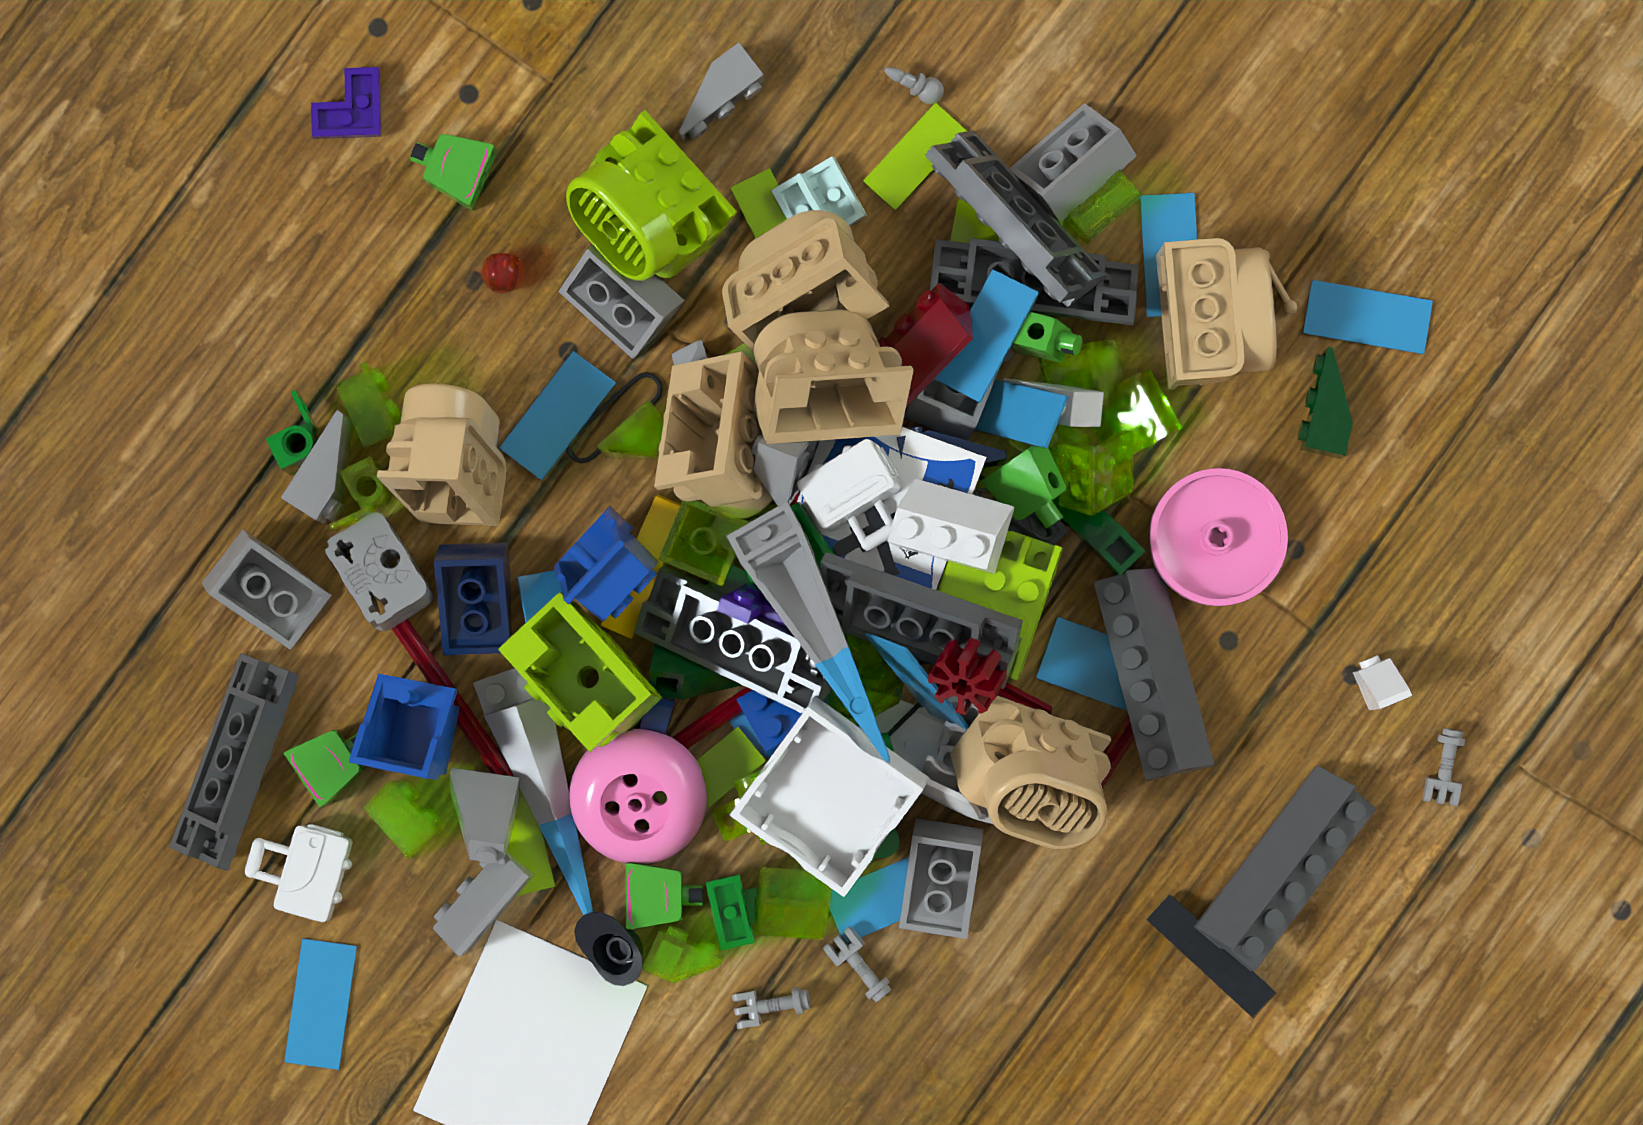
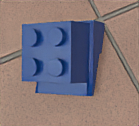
[554,506,659,622]
[349,673,460,780]

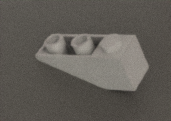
[679,43,764,142]

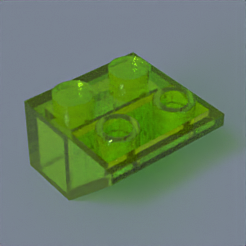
[363,780,444,860]
[754,865,831,940]
[642,925,725,984]

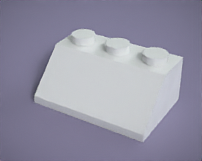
[887,479,1015,574]

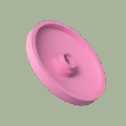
[1149,468,1288,606]

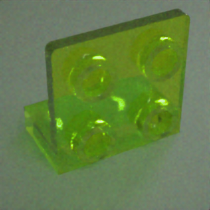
[336,362,402,448]
[1092,369,1182,465]
[1059,429,1135,516]

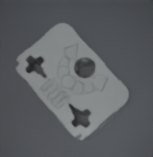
[325,512,433,631]

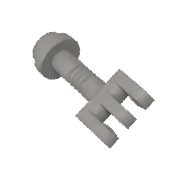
[1422,728,1466,807]
[823,926,892,1003]
[731,987,811,1029]

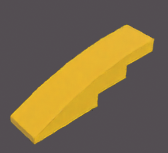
[601,494,688,639]

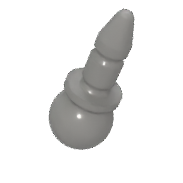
[884,67,944,104]

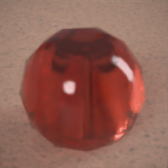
[481,253,524,294]

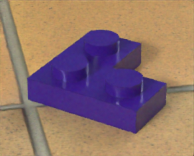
[311,67,382,139]
[717,583,788,629]

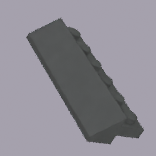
[925,130,1108,308]
[929,238,1139,325]
[820,552,1023,689]
[634,566,832,713]
[1094,568,1215,782]
[170,653,299,871]
[1194,765,1376,971]

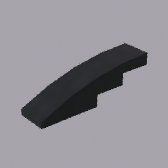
[1146,894,1277,1019]

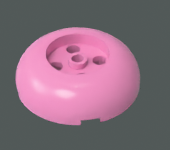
[569,729,708,865]

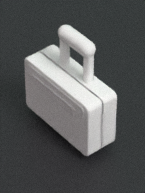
[797,439,901,551]
[245,824,353,922]

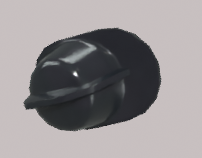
[574,912,643,986]

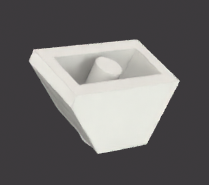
[1353,655,1412,710]

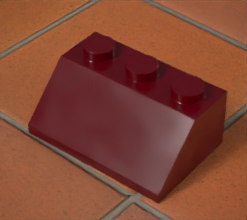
[878,283,973,407]

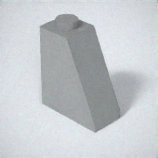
[450,768,520,864]

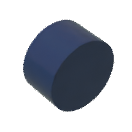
[640,697,675,735]

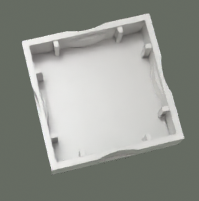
[730,696,929,897]

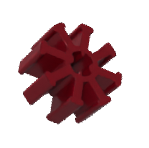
[928,638,1007,715]

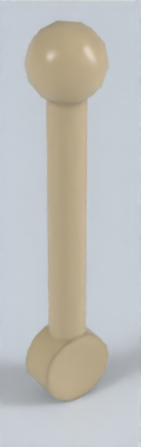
[1264,250,1297,314]

